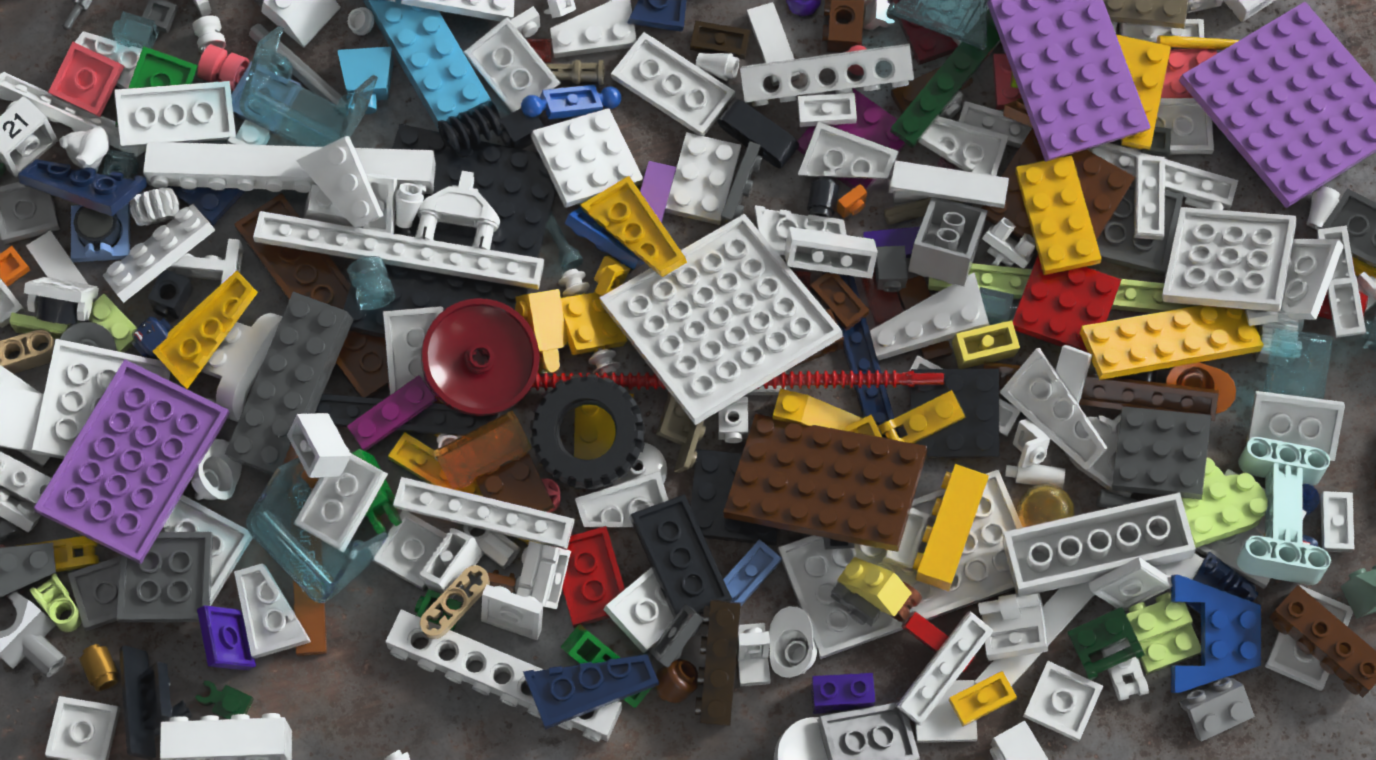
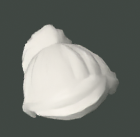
[59,127,110,173]

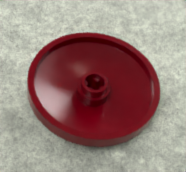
[421,298,540,416]

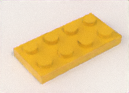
[1015,155,1102,275]

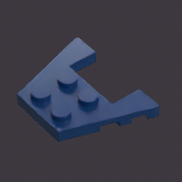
[1171,575,1261,693]

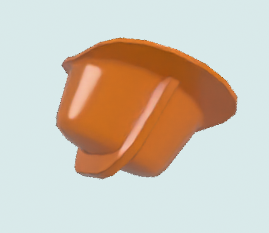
[1166,362,1236,414]

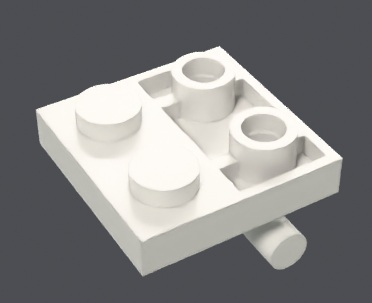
[978,593,1048,661]

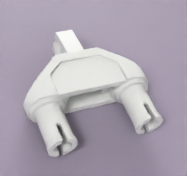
[415,171,500,250]

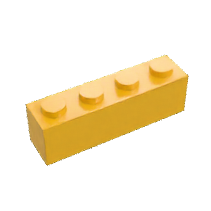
[912,464,989,591]

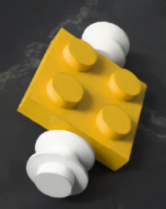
[558,269,627,376]

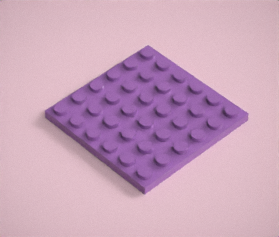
[1179,2,1376,208]

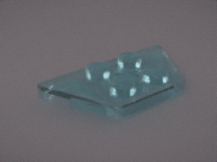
[887,0,987,49]

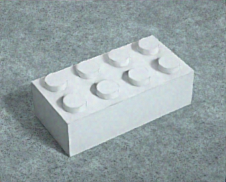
[160,713,292,760]

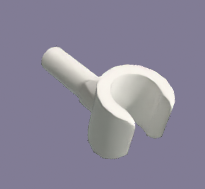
[1185,197,1224,210]

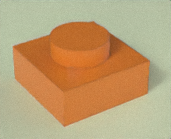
[837,184,867,219]
[0,246,31,287]

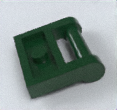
[1067,607,1145,680]

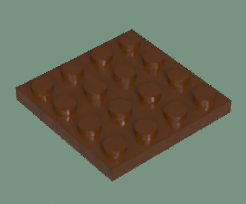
[981,128,1135,249]

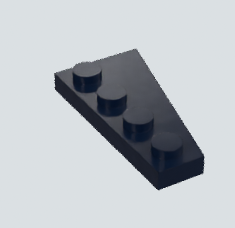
[18,159,147,216]

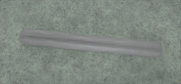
[249,24,356,120]

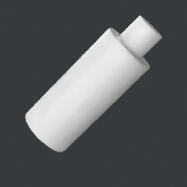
[1005,462,1065,489]

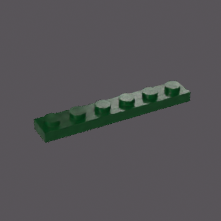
[890,9,1001,148]

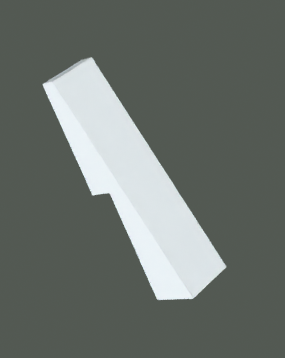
[1317,225,1366,338]

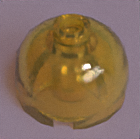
[1016,484,1075,528]

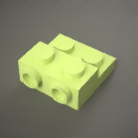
[1126,592,1201,675]

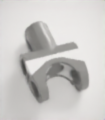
[0,591,66,678]

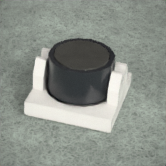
[24,277,99,324]

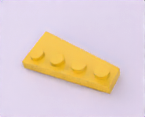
[580,176,687,277]
[152,271,258,389]

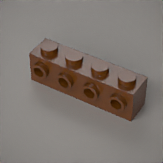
[1269,585,1376,698]

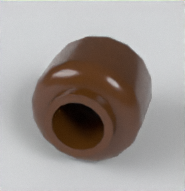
[655,658,698,703]

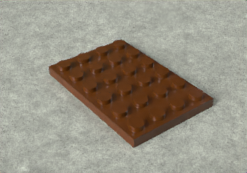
[723,414,927,552]

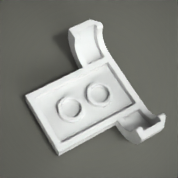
[200,313,282,422]

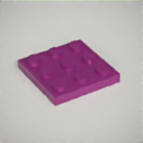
[797,88,906,191]

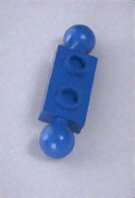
[521,85,622,119]

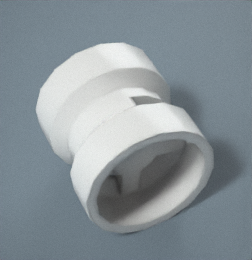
[192,16,226,53]

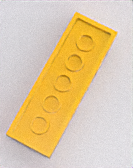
[1079,305,1264,380]

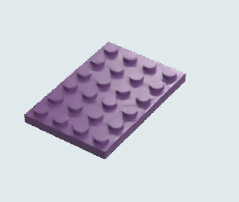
[987,0,1151,162]
[34,359,230,564]

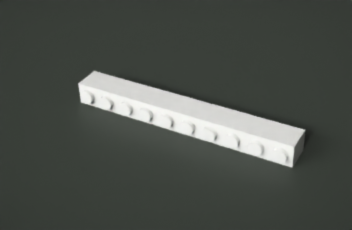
[143,142,436,195]

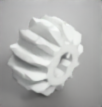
[129,187,179,226]

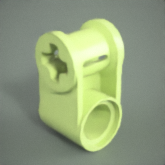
[30,573,82,632]

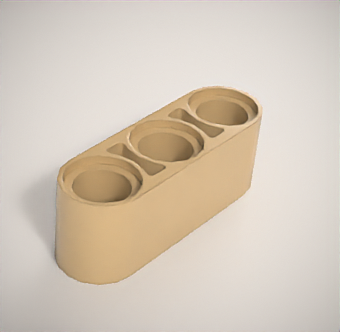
[0,329,55,374]

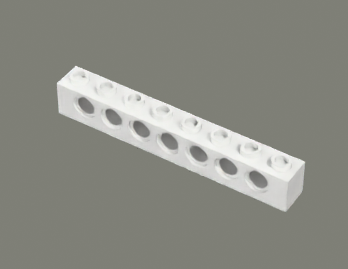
[386,610,622,742]

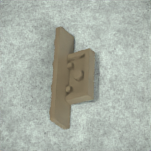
[656,392,706,474]

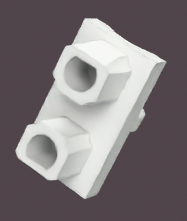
[982,217,1036,269]

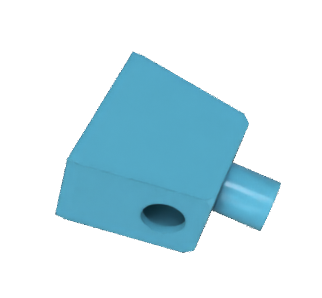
[338,47,394,114]

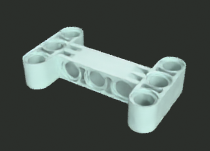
[1237,437,1331,585]

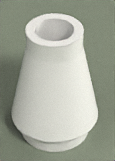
[696,53,739,81]
[395,183,424,228]
[1306,186,1340,230]

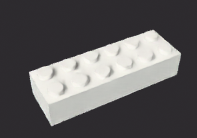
[1002,492,1196,596]

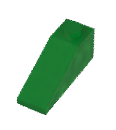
[561,624,651,708]

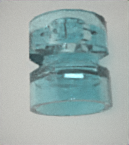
[347,256,396,310]

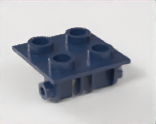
[1184,552,1258,615]

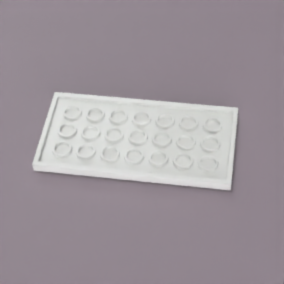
[778,470,1023,659]

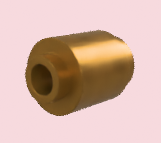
[79,644,119,691]

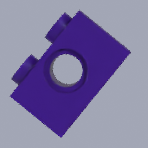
[811,673,875,714]

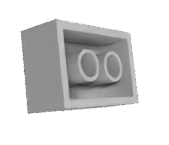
[908,197,988,286]

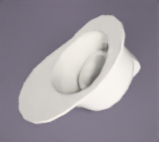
[191,439,242,500]
[769,606,817,678]

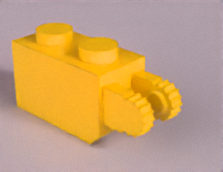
[515,289,568,374]

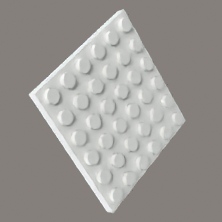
[600,214,843,425]

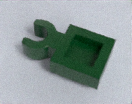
[195,680,254,719]

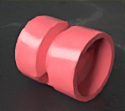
[197,44,249,91]

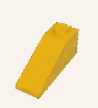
[773,388,863,431]

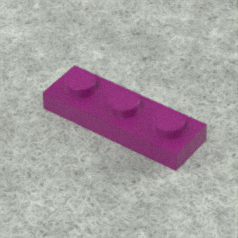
[347,375,437,451]

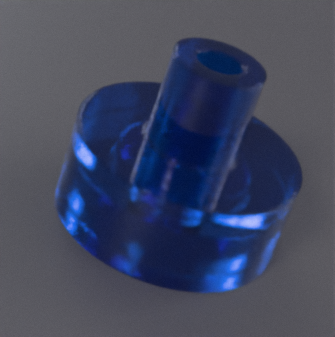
[1302,484,1320,515]

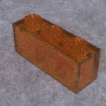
[433,411,532,489]

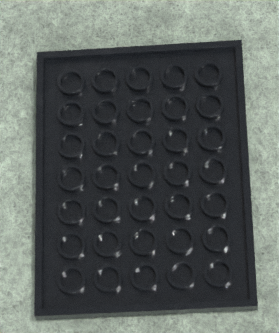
[343,124,557,338]

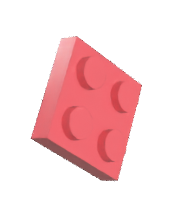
[48,41,125,117]

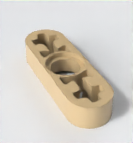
[420,565,490,639]

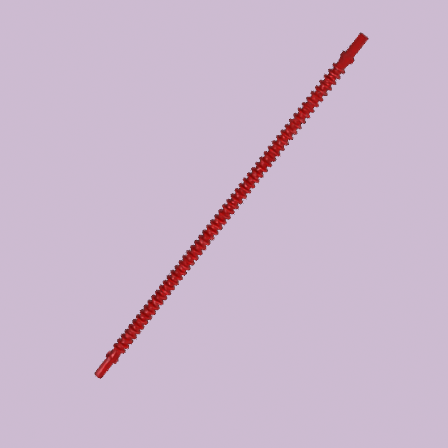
[388,370,944,391]

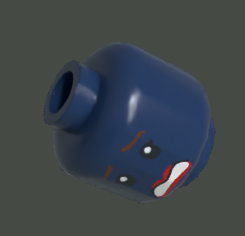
[131,317,173,359]

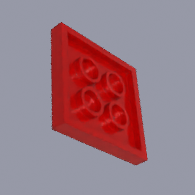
[1012,255,1122,353]

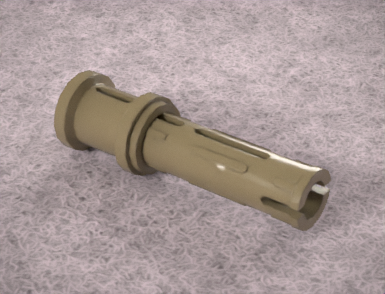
[545,60,605,85]

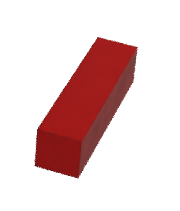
[901,611,975,672]

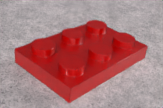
[553,526,625,628]

